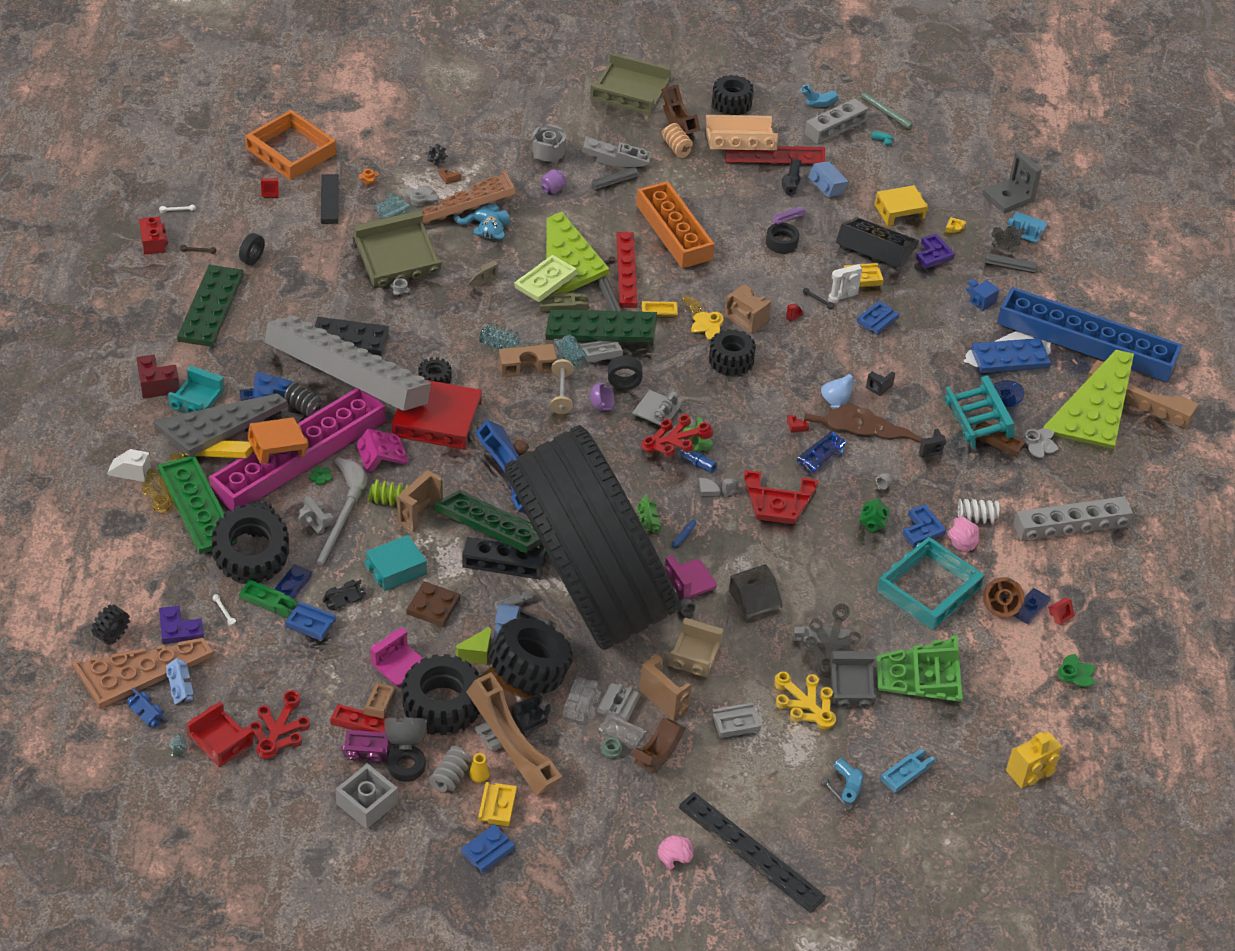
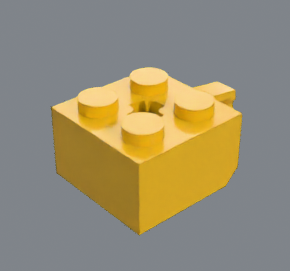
[1006,732,1062,789]

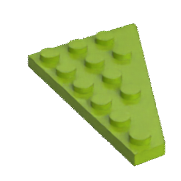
[546,211,610,294]
[1043,350,1134,449]

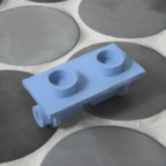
[166,658,194,705]

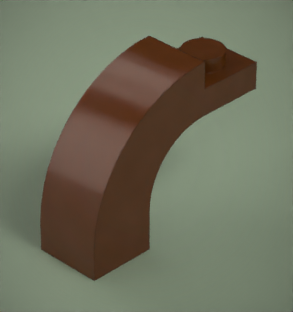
[661,84,701,134]
[631,718,686,773]

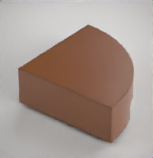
[439,169,461,184]

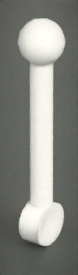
[159,204,196,213]
[212,594,236,627]

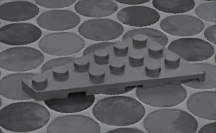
[153,394,288,457]

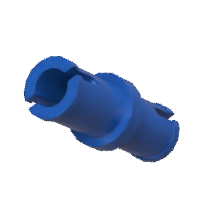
[680,449,717,474]

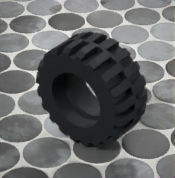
[211,504,289,584]
[490,617,573,694]
[402,654,480,735]

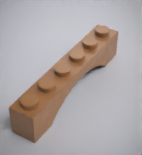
[1087,360,1199,429]
[466,672,562,796]

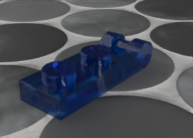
[797,431,846,473]

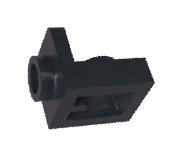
[919,429,946,458]

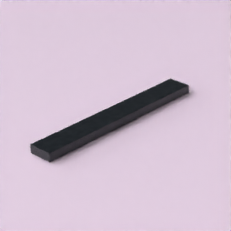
[679,792,826,913]

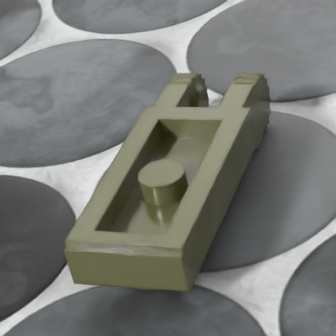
[539,293,590,311]

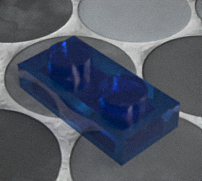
[274,564,312,599]

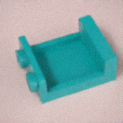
[168,366,225,413]

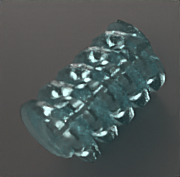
[479,322,520,349]

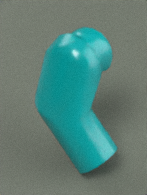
[871,131,894,146]

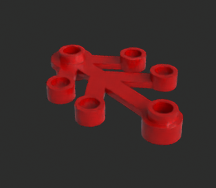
[641,414,714,457]
[249,690,310,759]

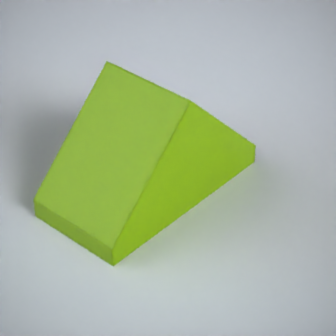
[456,627,491,665]

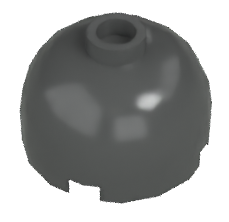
[384,718,427,750]

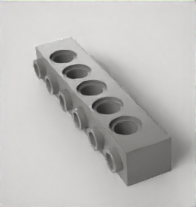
[1013,496,1133,541]

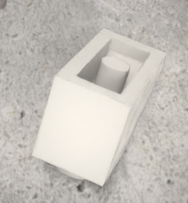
[107,449,151,482]

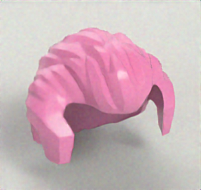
[947,516,979,552]
[657,835,694,870]

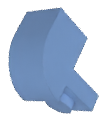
[493,603,521,643]

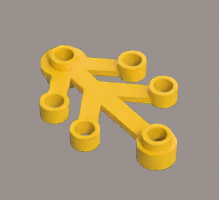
[774,672,836,730]

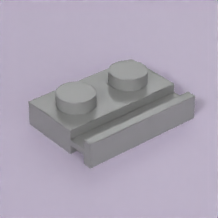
[580,341,623,363]
[712,703,761,738]

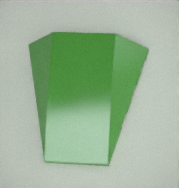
[877,635,963,702]

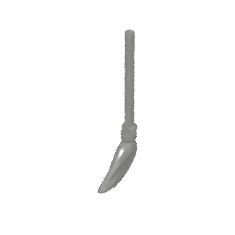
[317,458,368,566]

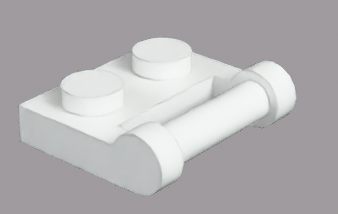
[828,264,862,303]

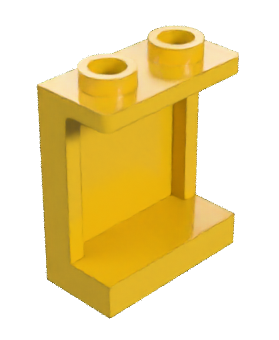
[875,185,928,226]

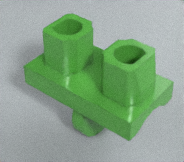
[682,417,713,453]

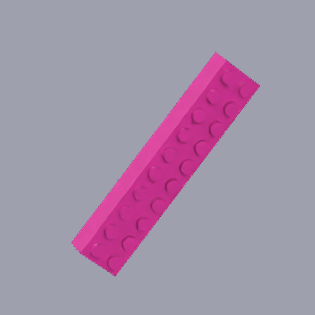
[209,388,386,511]

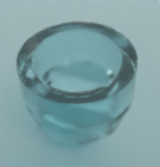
[168,733,187,753]

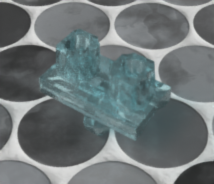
[374,193,409,219]
[554,335,585,367]

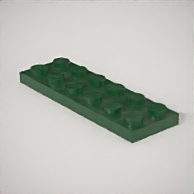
[177,264,244,347]
[545,309,657,342]
[434,490,542,553]

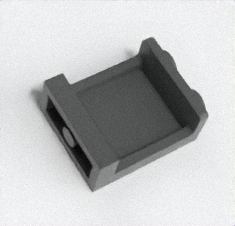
[830,651,877,708]

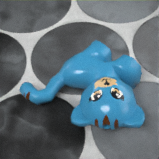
[453,203,510,240]

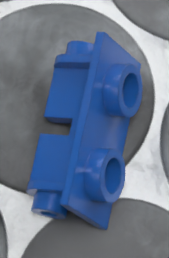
[127,688,168,728]

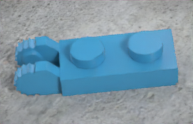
[880,748,936,793]

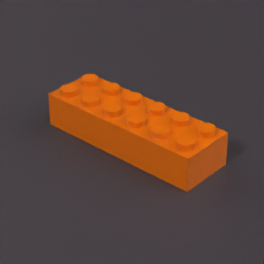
[636,181,715,269]

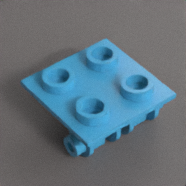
[1005,212,1048,243]

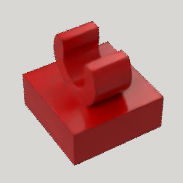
[261,178,279,197]
[1048,597,1075,625]

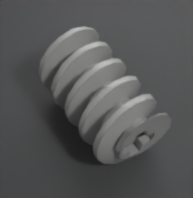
[429,746,473,792]

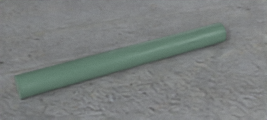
[861,92,913,129]

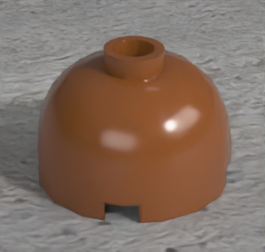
[983,577,1024,617]

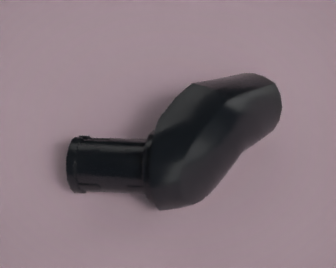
[782,158,802,196]

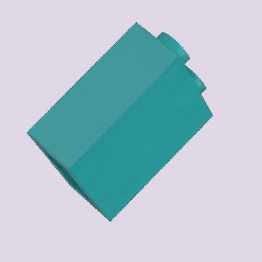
[364,535,427,591]

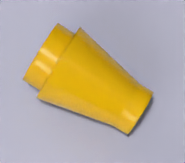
[469,753,490,783]

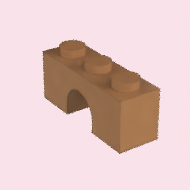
[498,344,557,377]

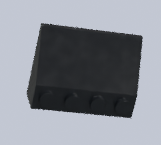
[835,217,920,268]

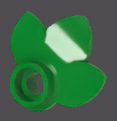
[1057,654,1095,687]

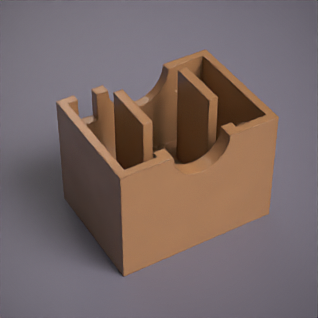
[725,284,771,334]

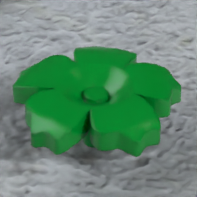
[309,466,332,485]

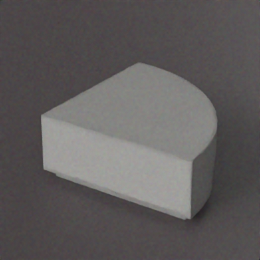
[699,478,720,496]
[722,479,742,497]

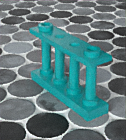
[944,375,1015,449]

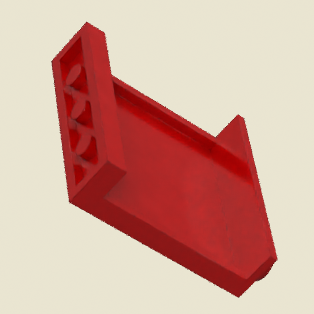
[392,380,482,450]

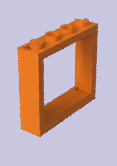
[245,110,337,180]

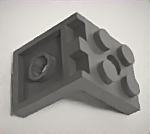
[982,151,1042,214]

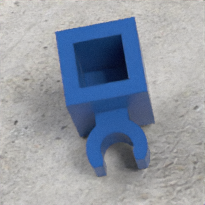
[966,279,1000,311]

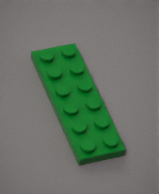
[158,455,237,555]

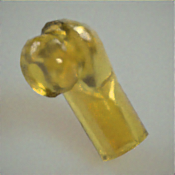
[682,294,702,314]

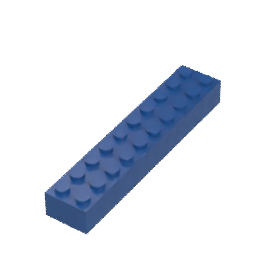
[997,287,1183,382]

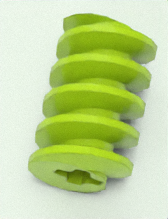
[368,479,409,507]

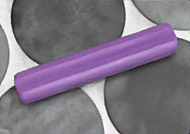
[773,206,806,224]

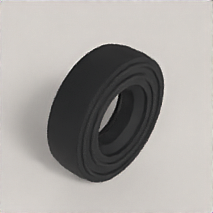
[239,233,265,265]
[387,746,426,782]

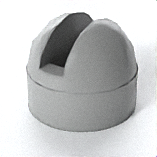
[875,473,892,490]

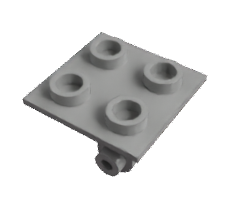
[632,390,682,425]

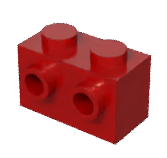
[139,216,168,255]

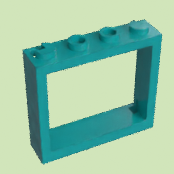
[877,537,985,630]

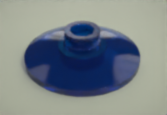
[993,380,1025,408]

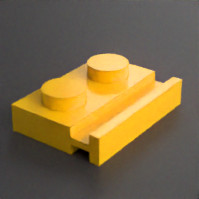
[843,263,884,287]
[478,782,517,827]

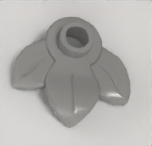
[406,186,439,206]
[1022,428,1058,458]

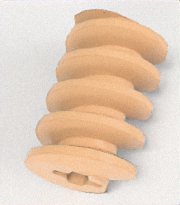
[661,123,693,158]

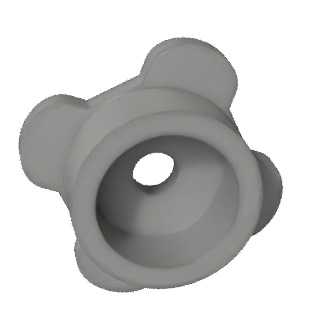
[390,278,410,295]

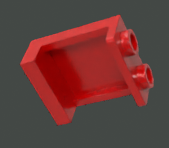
[186,702,253,767]

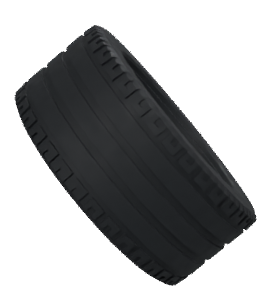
[504,425,679,650]

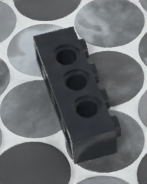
[462,537,545,580]

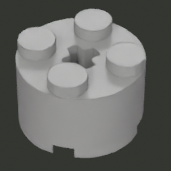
[532,125,566,164]

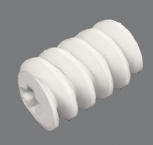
[958,499,1000,524]

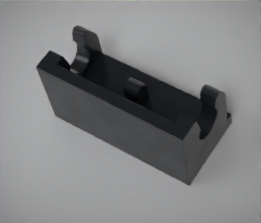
[511,694,551,735]

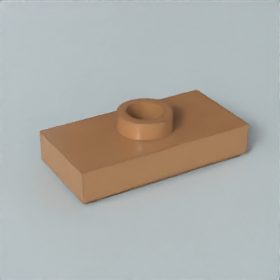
[364,683,396,719]

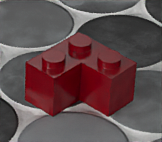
[136,354,180,399]

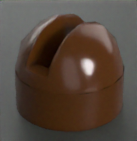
[513,440,529,456]

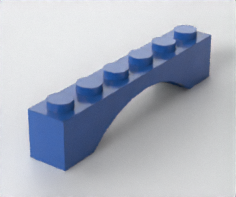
[475,419,527,515]

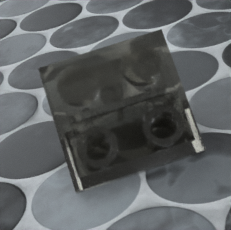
[729,564,783,619]

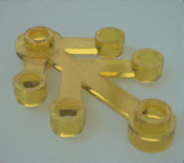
[142,452,184,512]

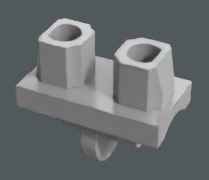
[298,496,334,534]

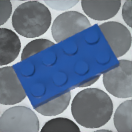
[971,338,1051,373]

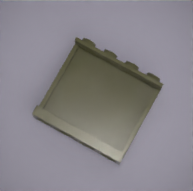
[590,53,671,115]
[353,210,442,287]

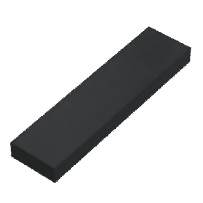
[321,174,339,224]

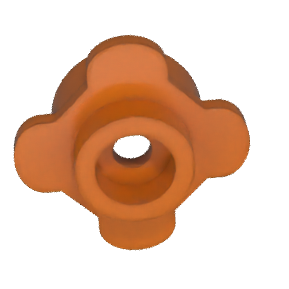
[359,168,379,185]

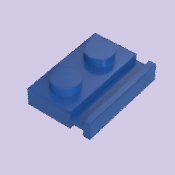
[857,301,900,335]
[285,602,336,641]
[461,824,515,873]

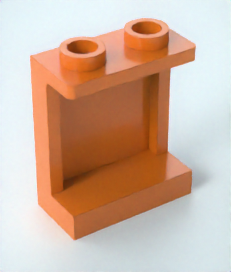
[248,417,308,464]

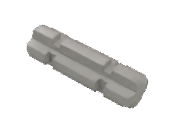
[495,590,533,611]

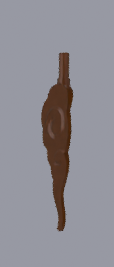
[804,404,926,443]

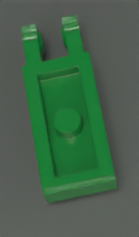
[239,580,298,618]

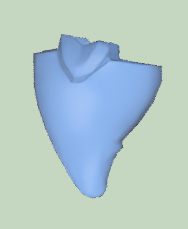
[821,374,853,409]

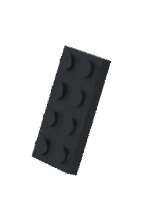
[314,317,389,356]

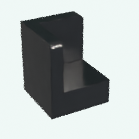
[866,371,895,396]

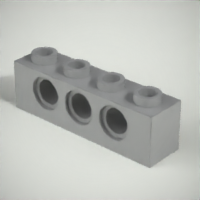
[805,98,868,144]

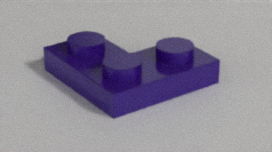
[916,233,955,269]
[159,605,204,644]

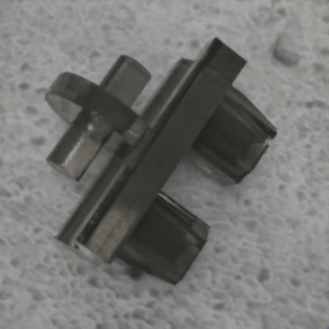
[991,225,1025,251]

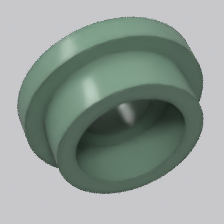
[601,737,622,758]

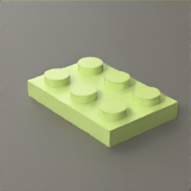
[514,255,578,302]

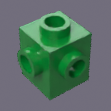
[859,498,890,533]

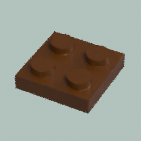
[406,581,460,627]

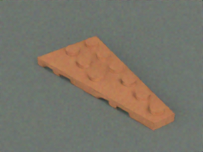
[71,638,214,709]

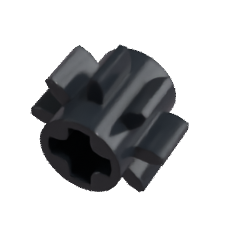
[426,144,448,166]

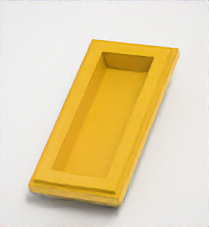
[642,301,678,317]

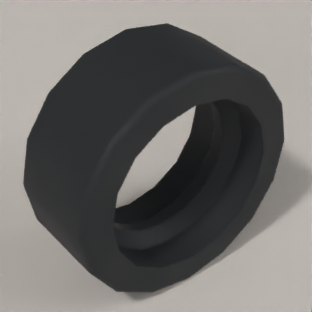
[766,223,800,254]
[608,356,643,390]

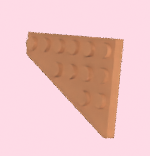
[421,170,516,225]

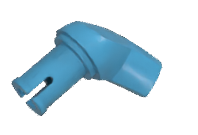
[801,84,839,107]
[833,758,864,803]

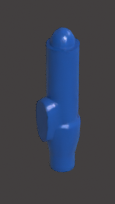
[672,519,697,548]

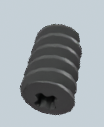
[284,382,326,417]

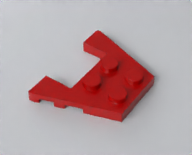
[744,470,819,525]

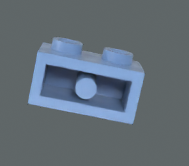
[808,161,849,197]

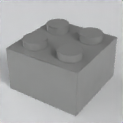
[336,763,398,829]

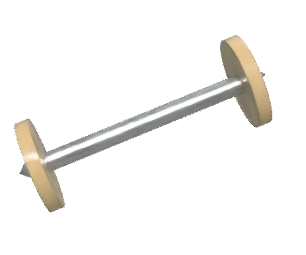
[550,359,574,414]

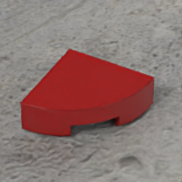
[786,304,803,322]
[787,415,809,433]

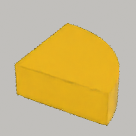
[945,217,967,233]

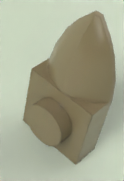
[468,260,498,286]

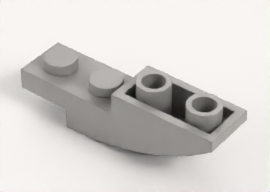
[582,137,651,167]

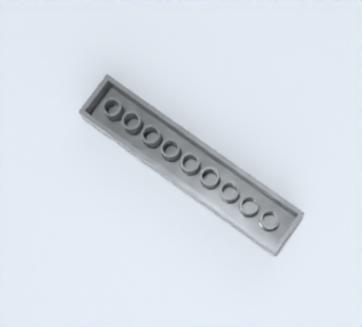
[265,315,431,411]

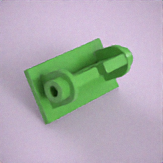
[637,494,661,534]

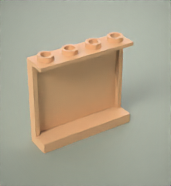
[705,115,778,150]

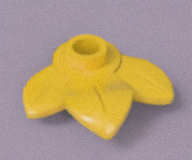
[691,312,724,341]

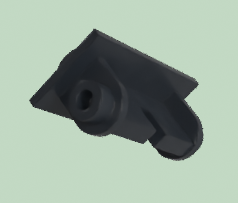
[322,579,366,610]

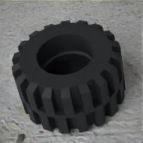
[712,75,754,115]
[709,329,756,376]

